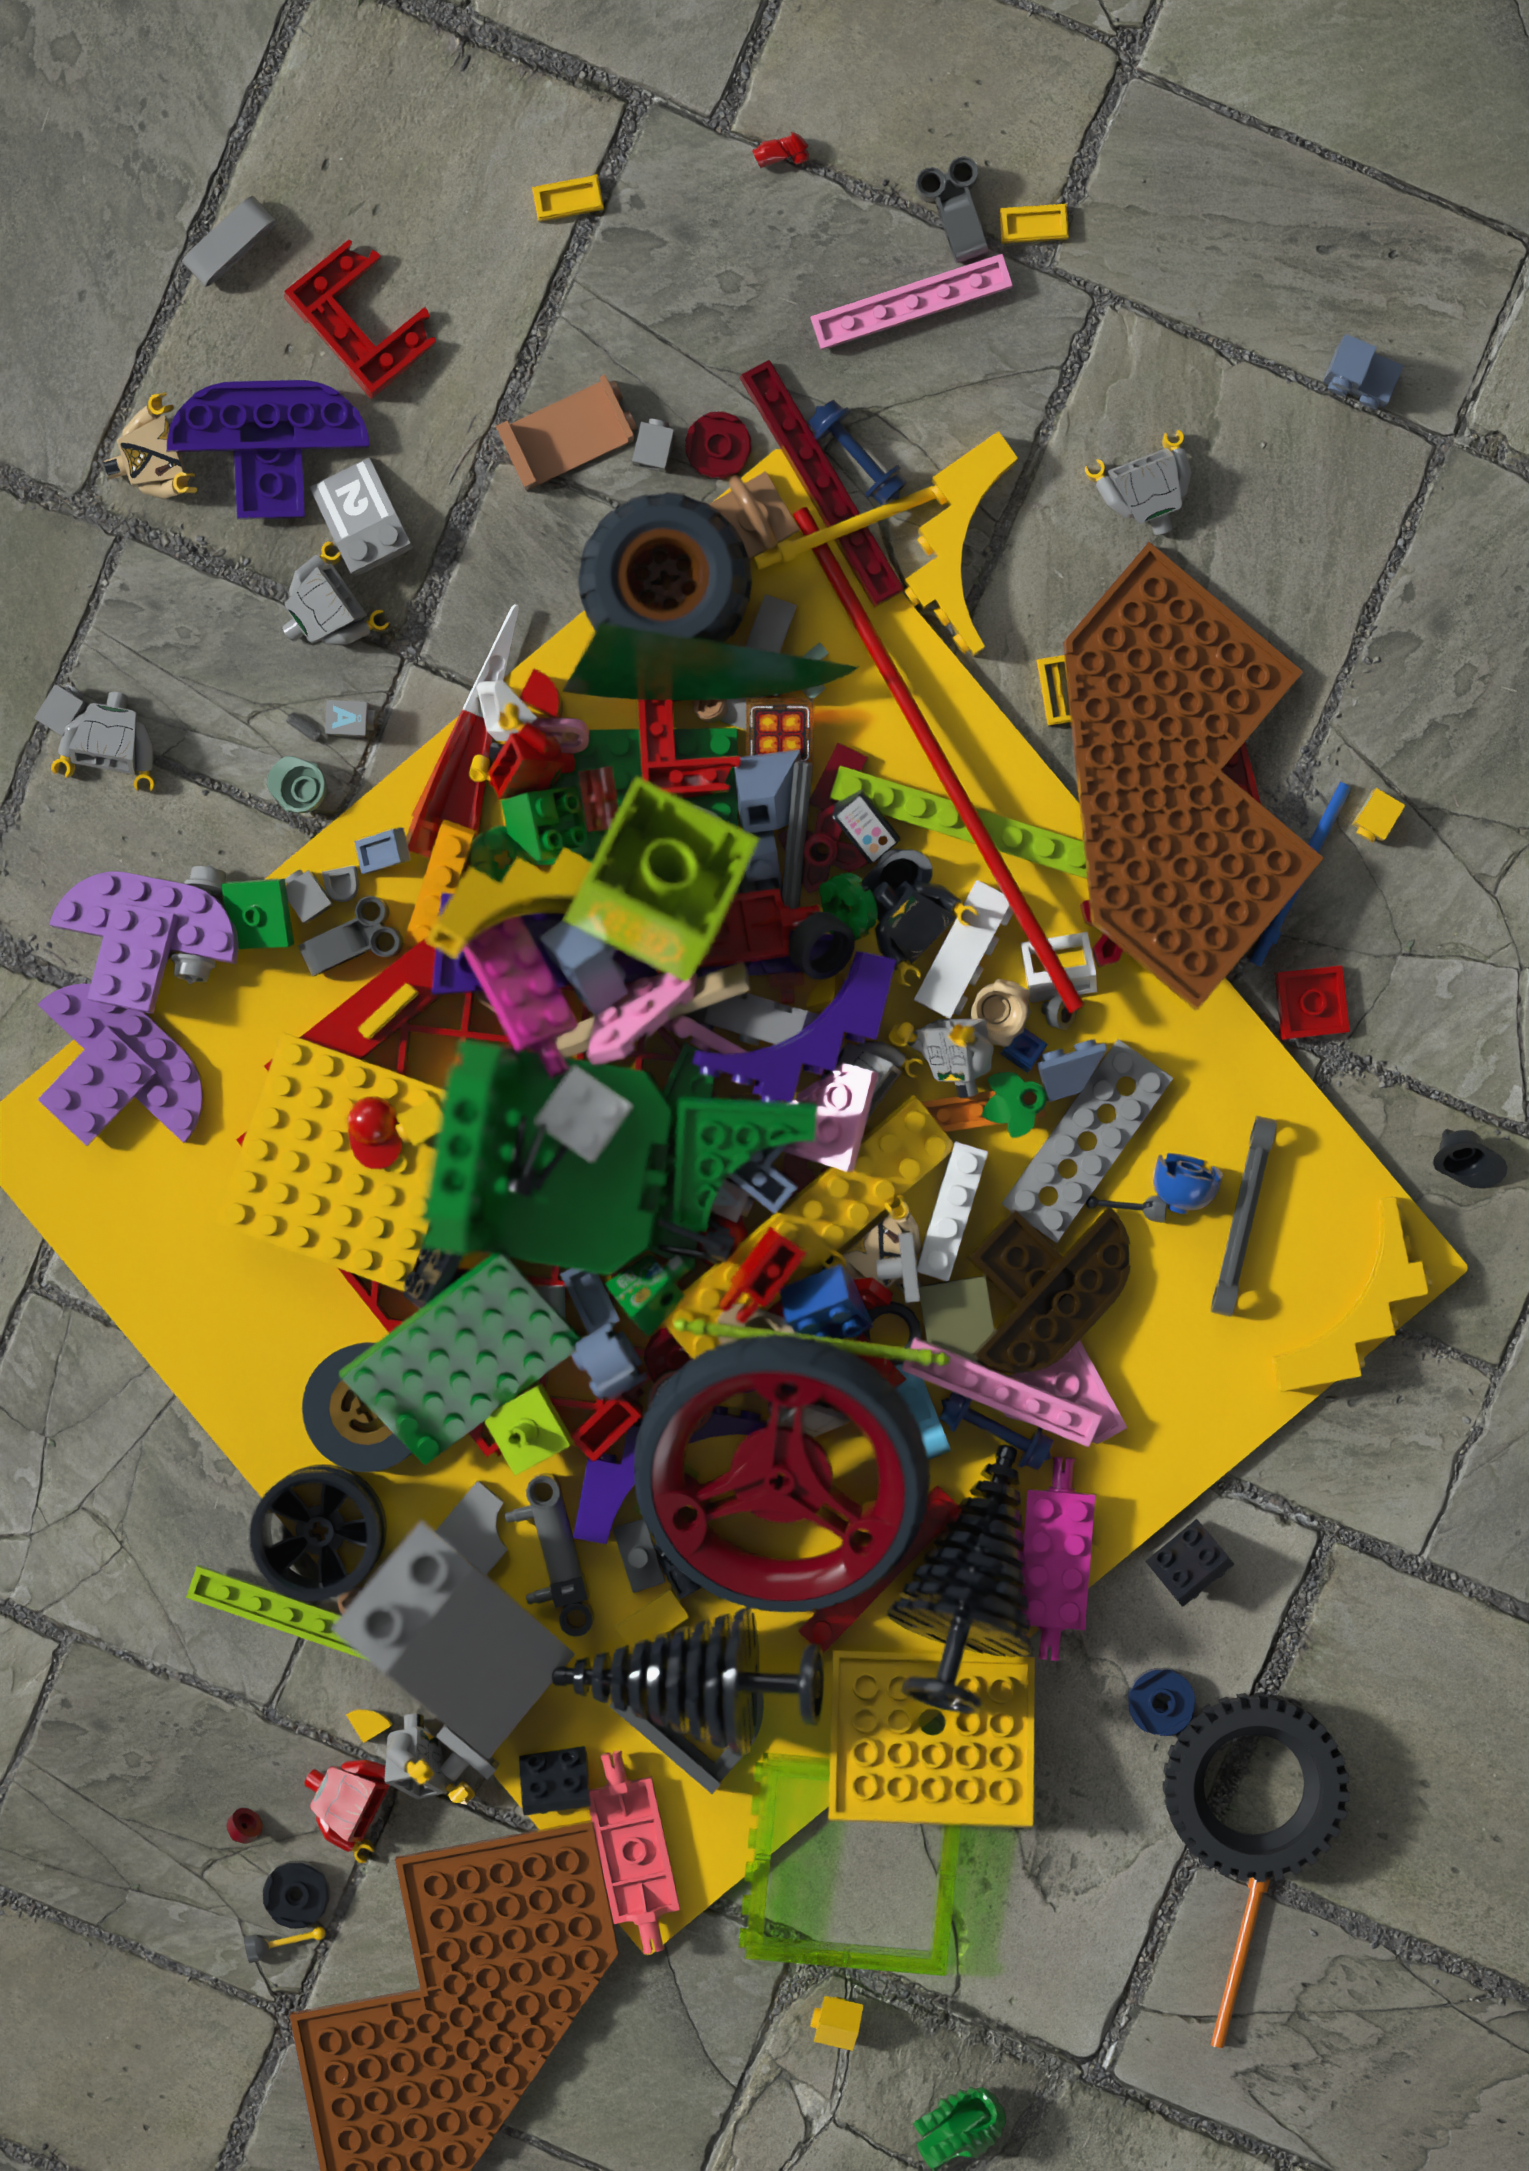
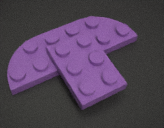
[49,872,238,1014]
[37,983,203,1146]

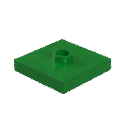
[221,878,294,949]

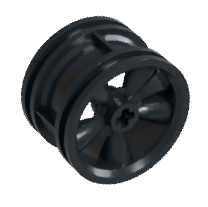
[249,1464,387,1601]

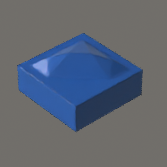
[1000,1028,1048,1073]

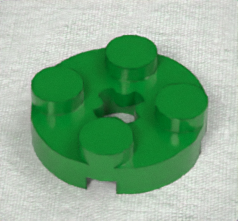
[468,825,537,884]
[819,872,877,940]

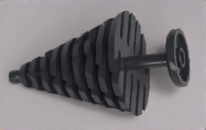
[887,1444,1031,1714]
[552,1607,824,1758]

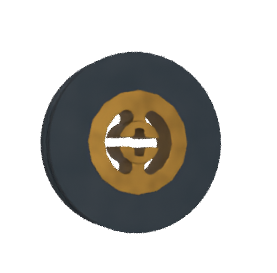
[302,1342,412,1472]

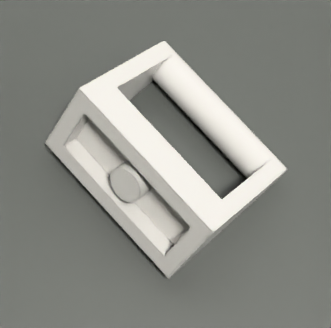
[477,681,537,741]
[1021,932,1097,1003]

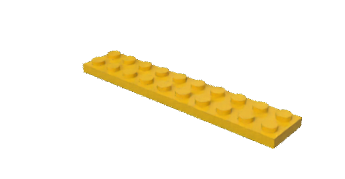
[663,1095,954,1359]

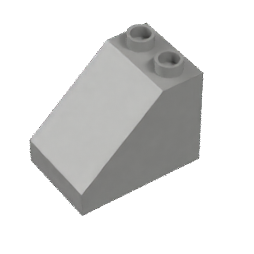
[331,1522,575,1759]

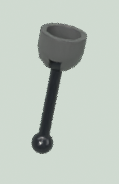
[1085,1195,1167,1223]

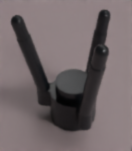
[506,1116,568,1197]
[657,1217,736,1264]

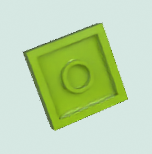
[484,1384,574,1476]

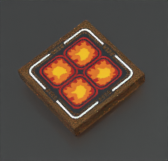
[746,698,814,765]

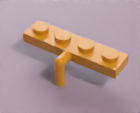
[403,820,476,947]

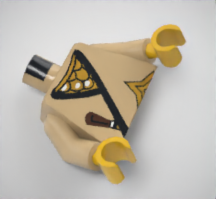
[103,392,197,499]
[822,1195,921,1295]

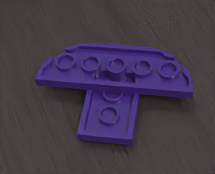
[166,380,370,520]

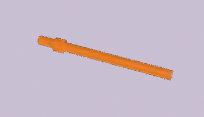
[1210,1878,1270,2048]

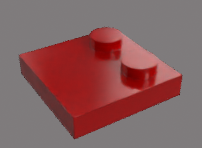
[1274,965,1350,1040]

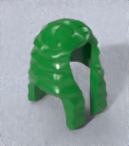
[913,2087,1006,2171]

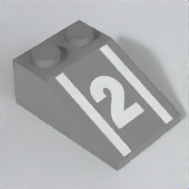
[310,457,414,578]

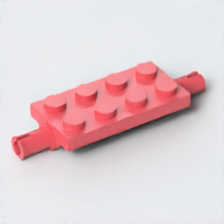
[589,1750,680,1954]

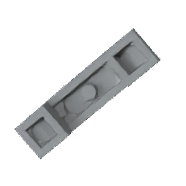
[720,594,797,731]

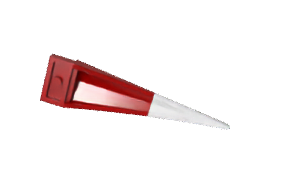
[406,604,519,872]

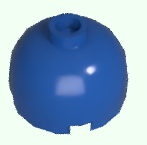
[1153,1153,1223,1214]

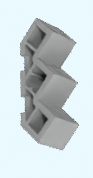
[686,992,819,1046]

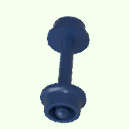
[808,399,907,506]
[939,1391,1054,1471]

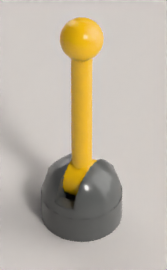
[244,1927,326,1963]

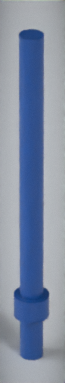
[1249,782,1352,967]

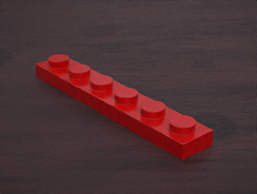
[798,1485,961,1654]

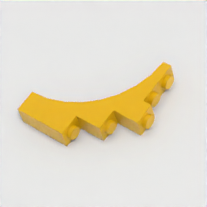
[903,431,1018,657]
[426,847,592,959]
[1272,1196,1432,1392]

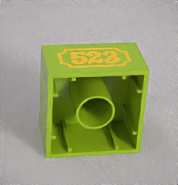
[564,777,759,982]

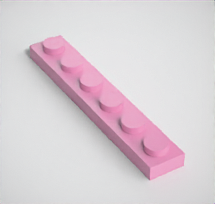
[810,254,1013,351]
[901,1337,1102,1447]

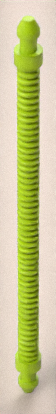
[674,1318,950,1366]

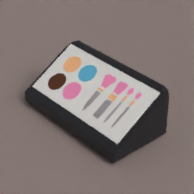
[833,789,901,864]

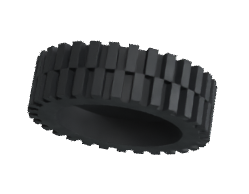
[1163,1693,1350,1882]

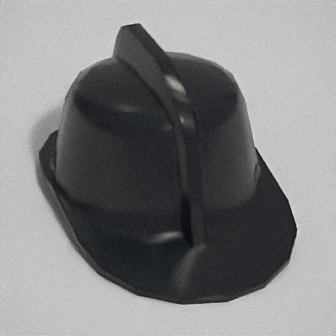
[861,849,932,908]
[1433,1129,1508,1188]

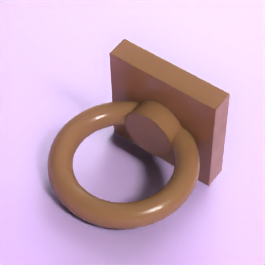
[709,471,799,560]

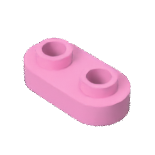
[532,718,589,753]

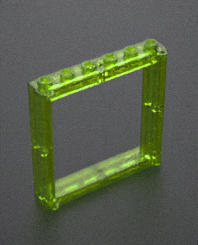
[738,1752,961,1976]

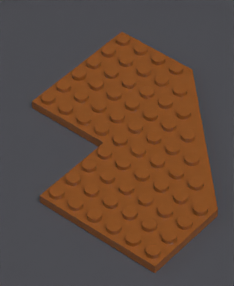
[1063,542,1323,1011]
[289,1820,619,2171]

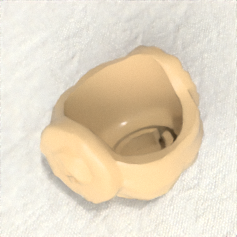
[971,979,1031,1047]

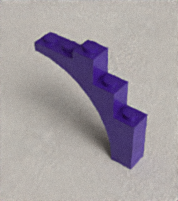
[691,951,896,1103]
[573,1405,767,1544]

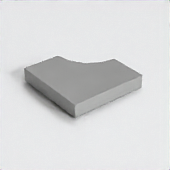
[435,1480,508,1576]

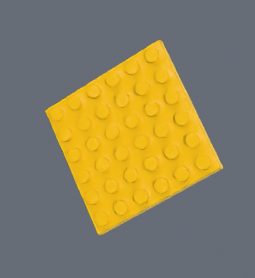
[214,1032,445,1292]

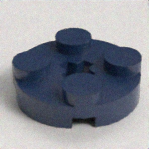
[1128,1667,1195,1736]

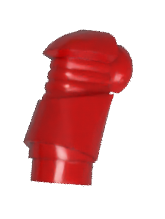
[752,132,809,169]

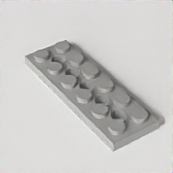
[1001,1039,1173,1243]

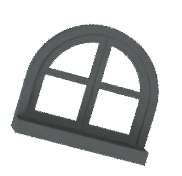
[610,1693,764,1794]

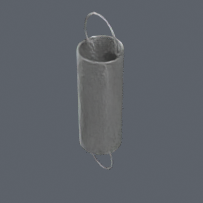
[280,708,328,746]

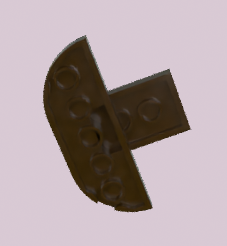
[967,1207,1131,1373]

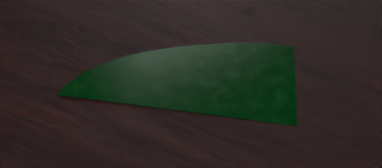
[562,623,859,700]

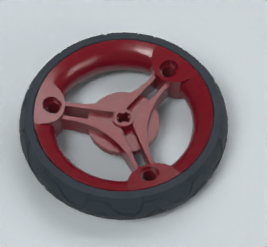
[634,1335,930,1612]

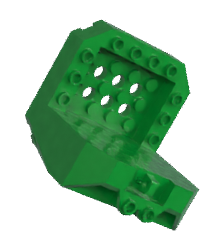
[424,1040,676,1275]

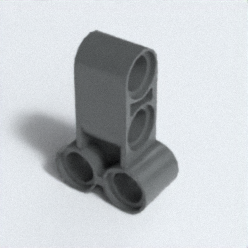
[915,156,988,264]
[298,896,403,977]

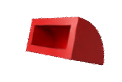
[519,668,563,718]
[571,1393,643,1462]

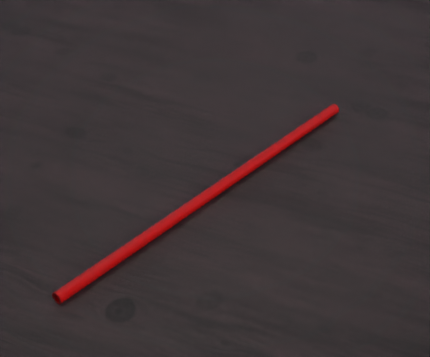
[793,507,1085,1013]

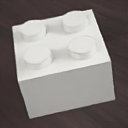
[534,1066,634,1163]

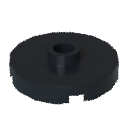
[263,1861,330,1929]

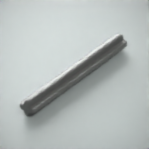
[782,761,813,909]

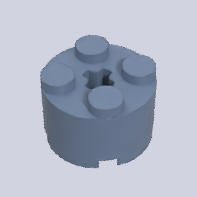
[572,1321,647,1401]

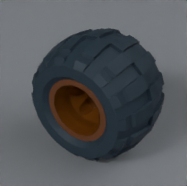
[578,492,752,643]

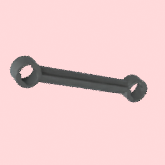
[1211,1116,1277,1317]

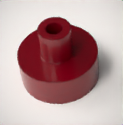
[226,1808,263,1844]

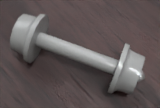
[171,865,226,984]

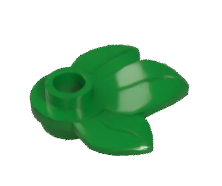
[982,1072,1047,1138]

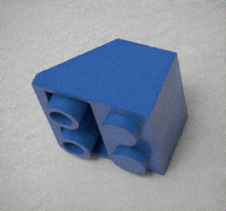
[779,1264,873,1340]

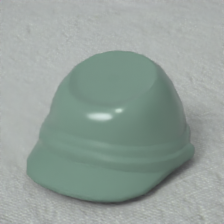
[267,756,327,814]

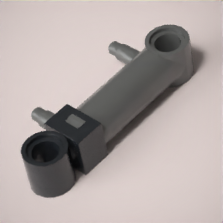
[505,1473,594,1637]

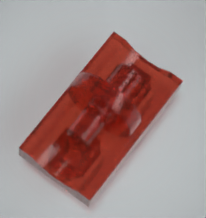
[578,766,619,832]

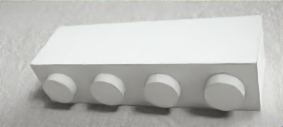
[914,880,1013,1019]
[916,1141,988,1281]

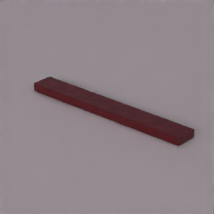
[739,360,905,608]

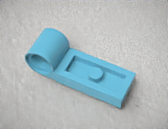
[894,1362,951,1460]

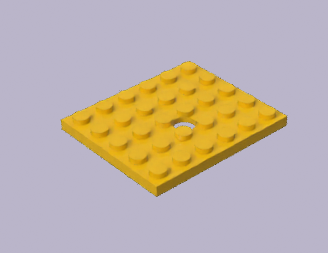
[828,1651,1035,1828]

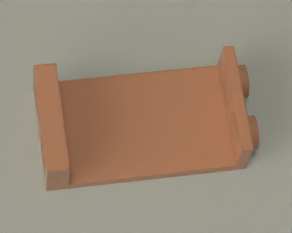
[496,375,638,491]

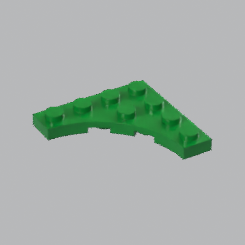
[673,1097,817,1231]

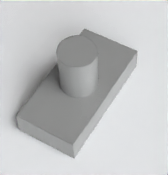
[876,1232,919,1302]
[436,1724,499,1781]

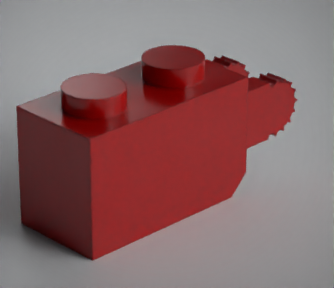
[719,1226,807,1324]

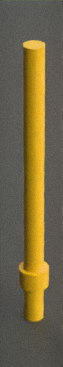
[752,486,936,570]

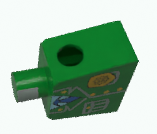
[605,1255,690,1337]

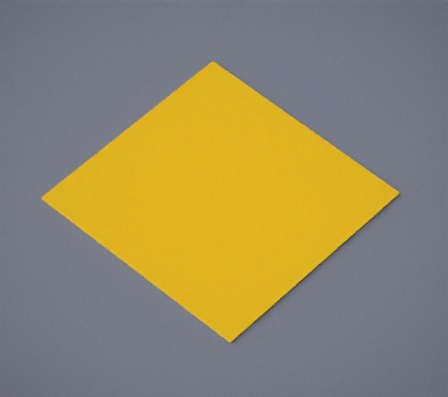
[0,449,1468,1955]

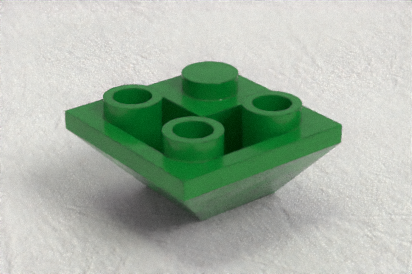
[501,786,591,861]

